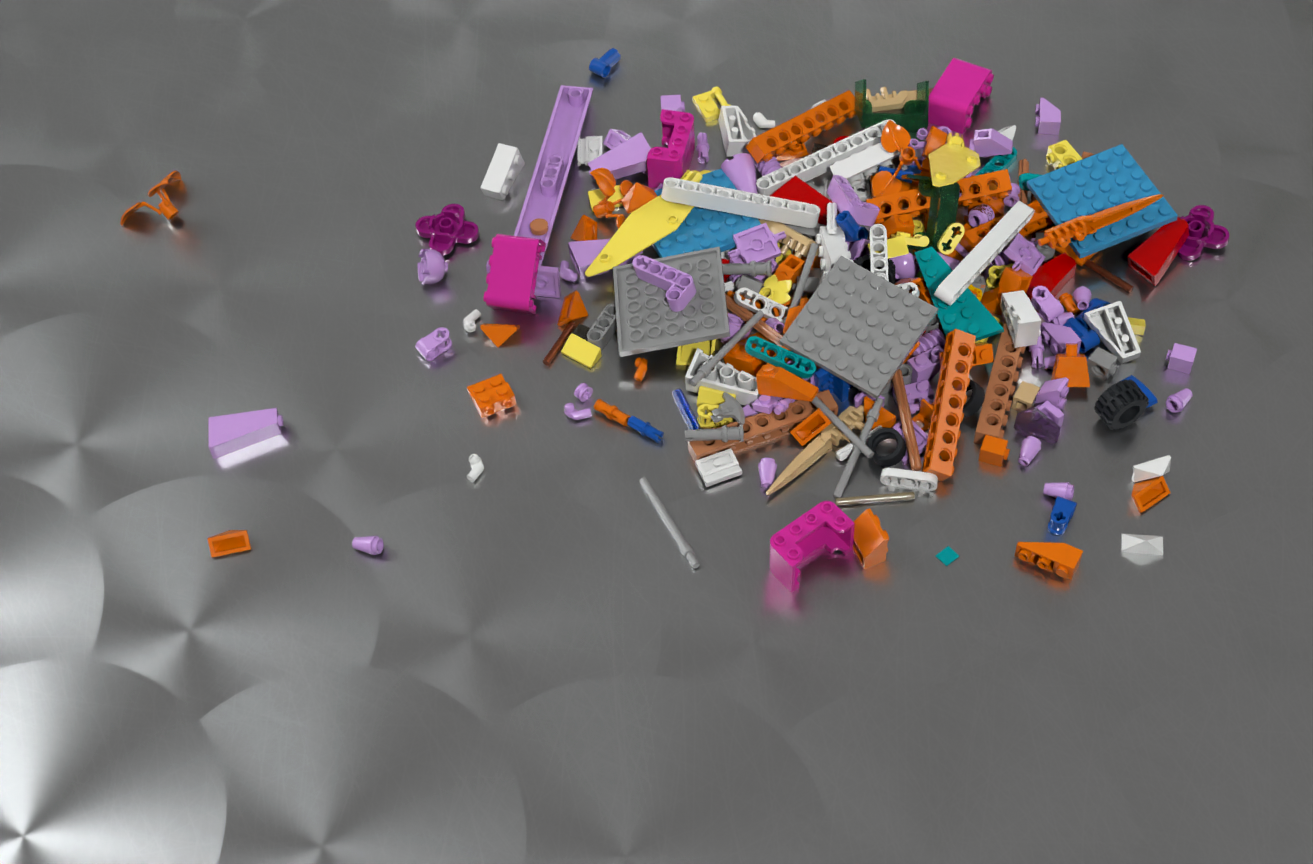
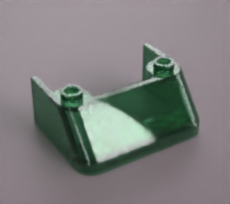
[855,79,929,133]
[901,174,960,252]

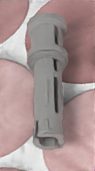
[722,260,772,277]
[685,424,744,443]

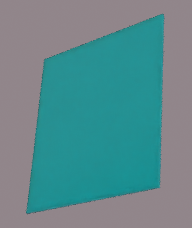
[935,546,959,566]

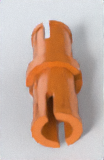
[594,399,631,427]

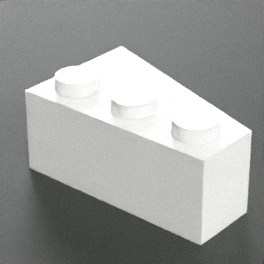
[718,106,756,157]
[480,143,525,201]
[1000,290,1041,348]
[1083,301,1141,364]

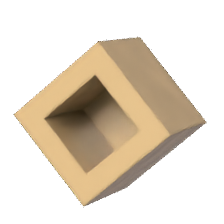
[1012,381,1040,415]

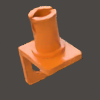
[912,398,934,432]

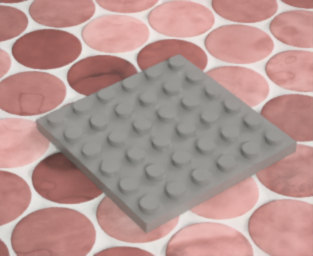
[613,247,730,357]
[780,256,938,399]

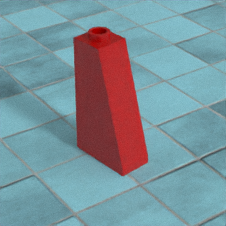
[770,176,840,225]
[1128,217,1189,286]
[1026,252,1077,313]

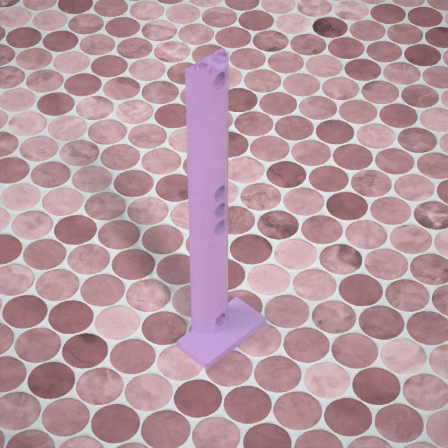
[486,85,593,298]

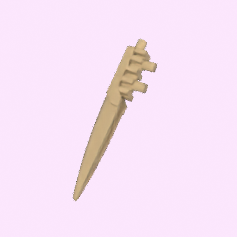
[858,87,933,115]
[758,218,818,258]
[766,405,865,495]

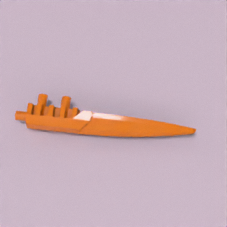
[1038,194,1164,249]

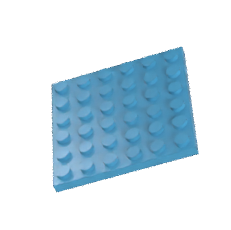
[1027,144,1178,259]
[652,169,761,258]

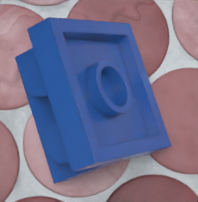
[814,368,849,402]

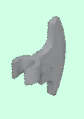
[710,392,745,425]

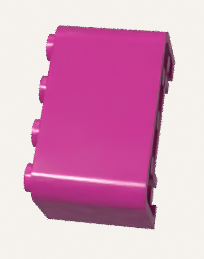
[926,58,994,134]
[647,109,695,188]
[483,234,546,315]
[770,501,855,593]

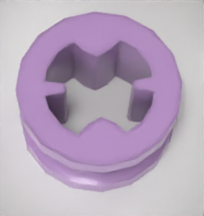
[574,383,593,402]

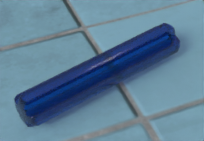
[672,388,701,430]

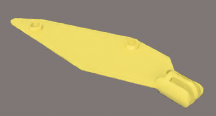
[928,132,981,187]
[585,170,703,277]

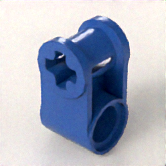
[1048,496,1077,535]

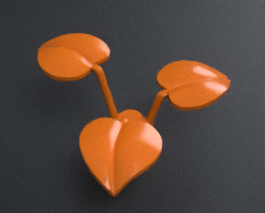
[872,120,932,198]
[590,168,633,229]
[120,170,181,227]

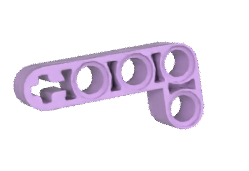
[827,175,880,227]
[632,255,696,312]

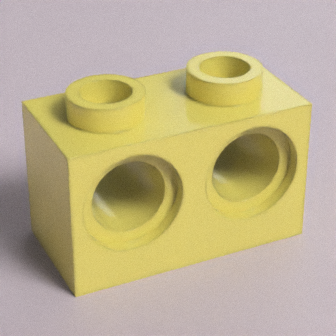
[1046,140,1082,170]

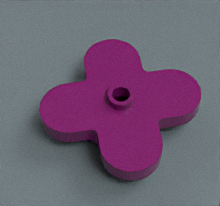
[415,204,479,256]
[1177,205,1229,261]

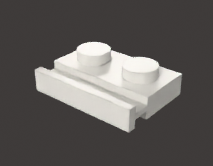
[577,136,603,166]
[695,448,742,487]

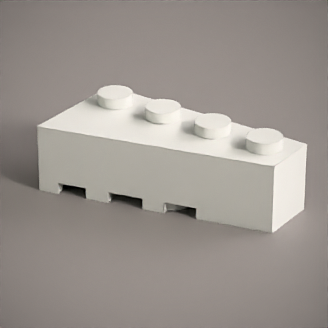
[829,142,908,187]
[816,226,853,280]
[685,348,760,408]

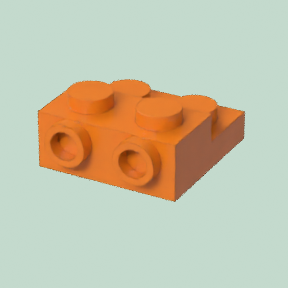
[467,374,516,418]

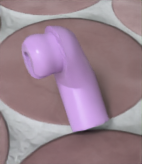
[560,261,578,282]
[564,403,592,420]

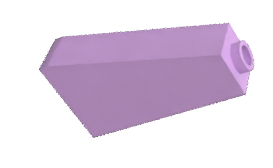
[588,132,651,180]
[568,239,643,279]
[208,408,284,459]

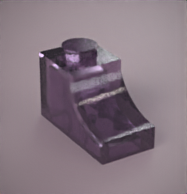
[1013,406,1061,445]

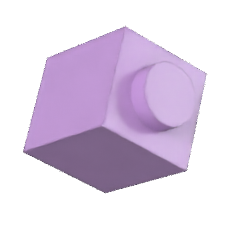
[1166,343,1197,374]

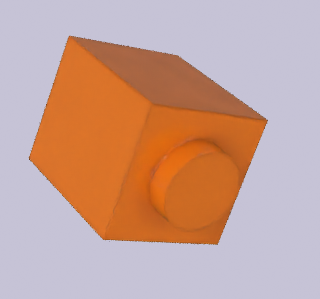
[978,434,1010,467]

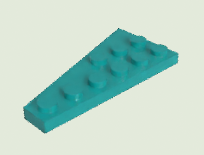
[915,247,1004,342]

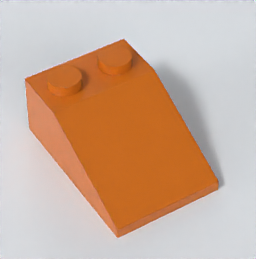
[723,332,776,377]

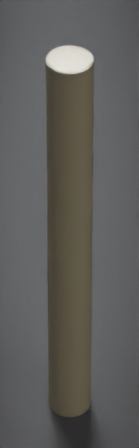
[835,492,915,506]

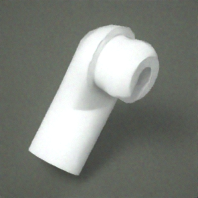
[753,112,775,128]
[463,309,481,332]
[467,454,484,482]

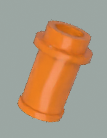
[1059,293,1080,316]

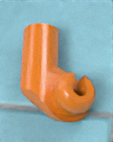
[633,357,648,382]

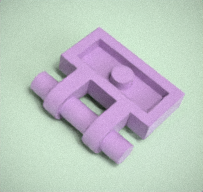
[892,380,935,414]
[752,395,796,415]

